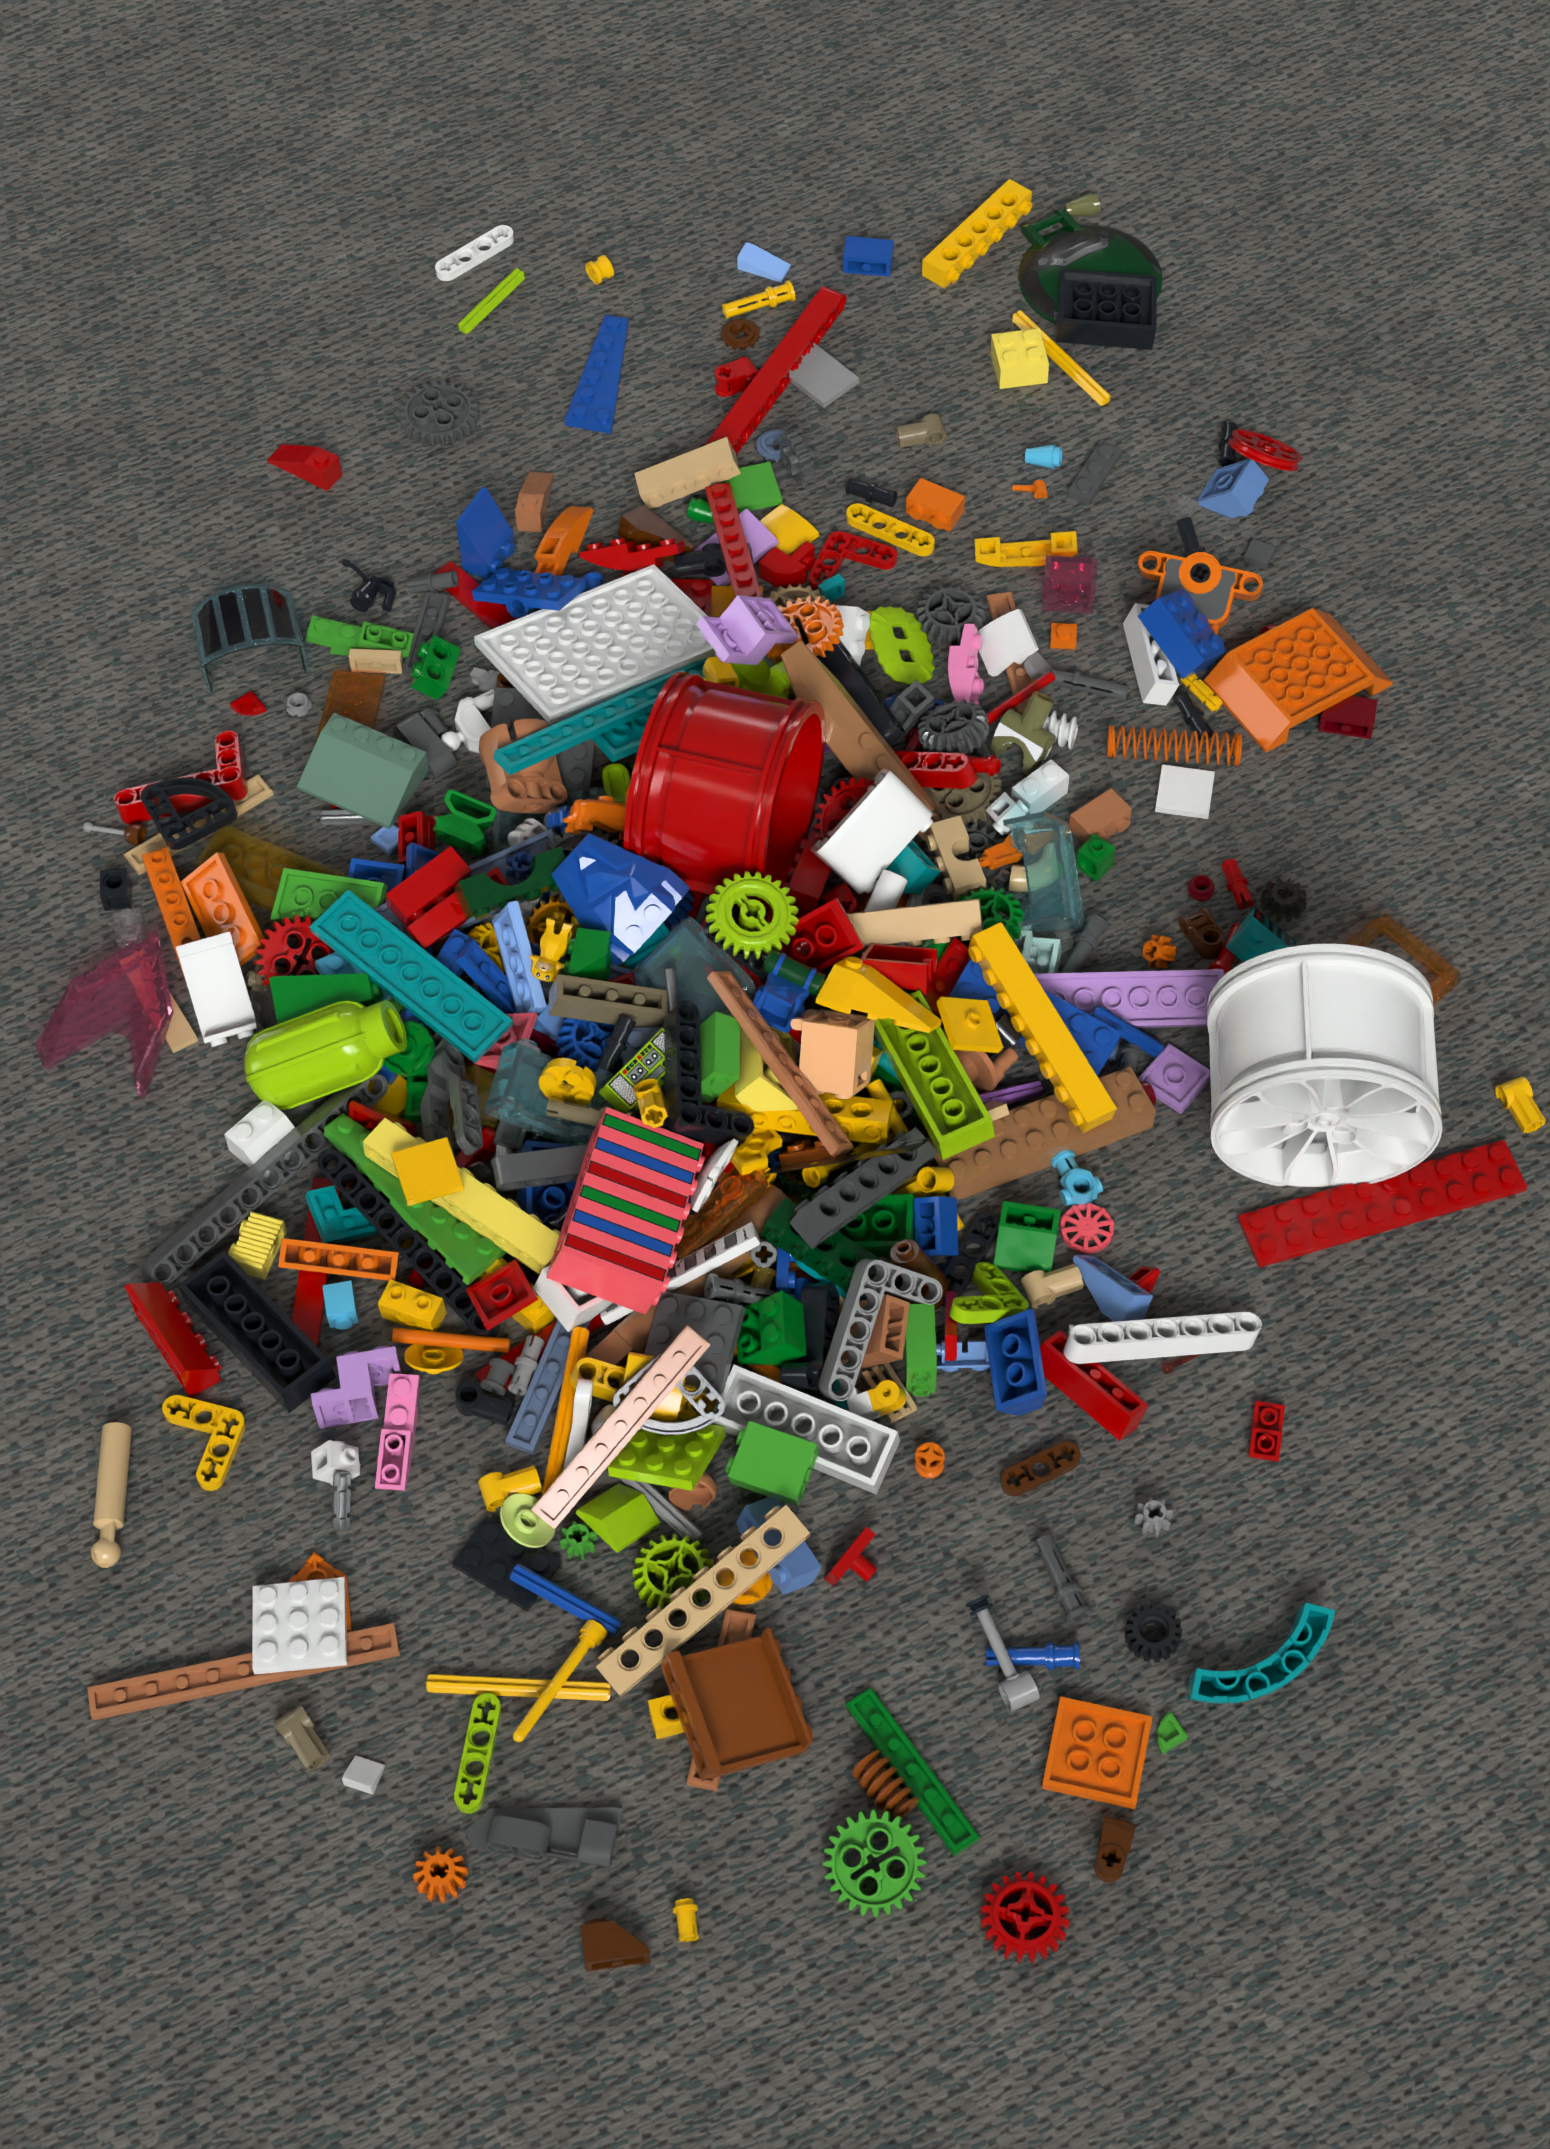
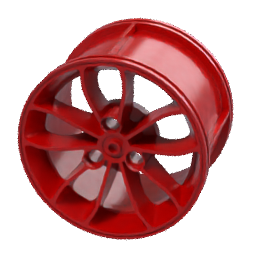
[624,671,825,911]

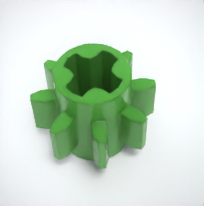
[559,1521,597,1560]

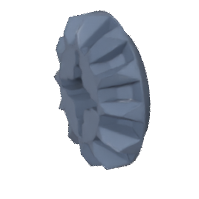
[756,429,787,463]

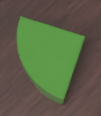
[1156,1711,1188,1755]

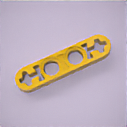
[846,503,935,556]

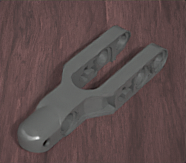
[420,1032,483,1156]

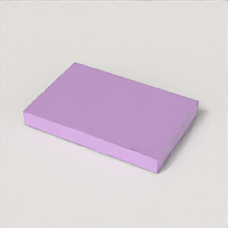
[694,509,779,586]

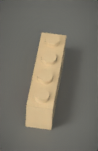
[634,437,741,509]

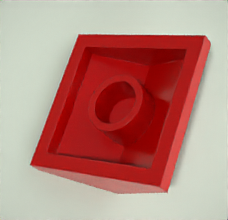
[465,1259,538,1331]

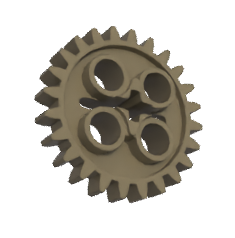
[922,754,1002,826]

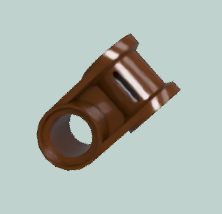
[1178,907,1224,960]
[1094,1816,1136,1883]

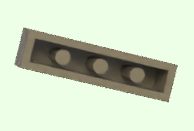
[549,974,667,1028]

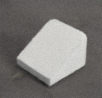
[342,1756,385,1795]

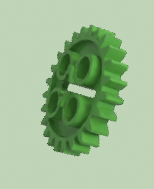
[823,1810,928,1917]

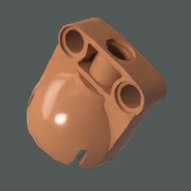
[479,719,568,814]

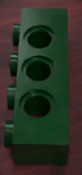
[761,1197,883,1297]

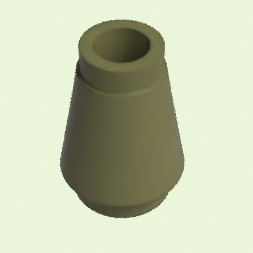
[1065,192,1101,217]

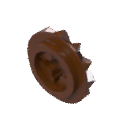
[721,319,760,351]

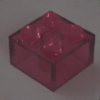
[1042,555,1098,614]

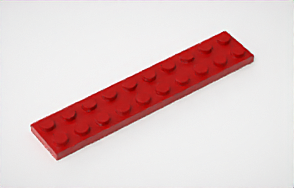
[1238,1140,1527,1268]

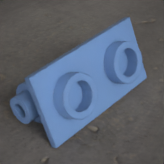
[936,1339,990,1372]

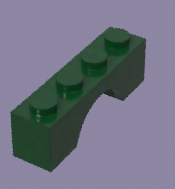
[454,847,565,920]

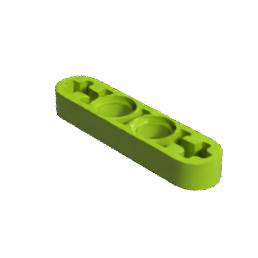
[454,1693,501,1814]

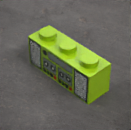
[599,1028,665,1113]

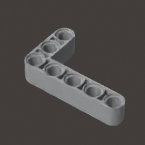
[818,1258,943,1401]

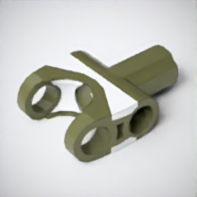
[990,691,1056,776]

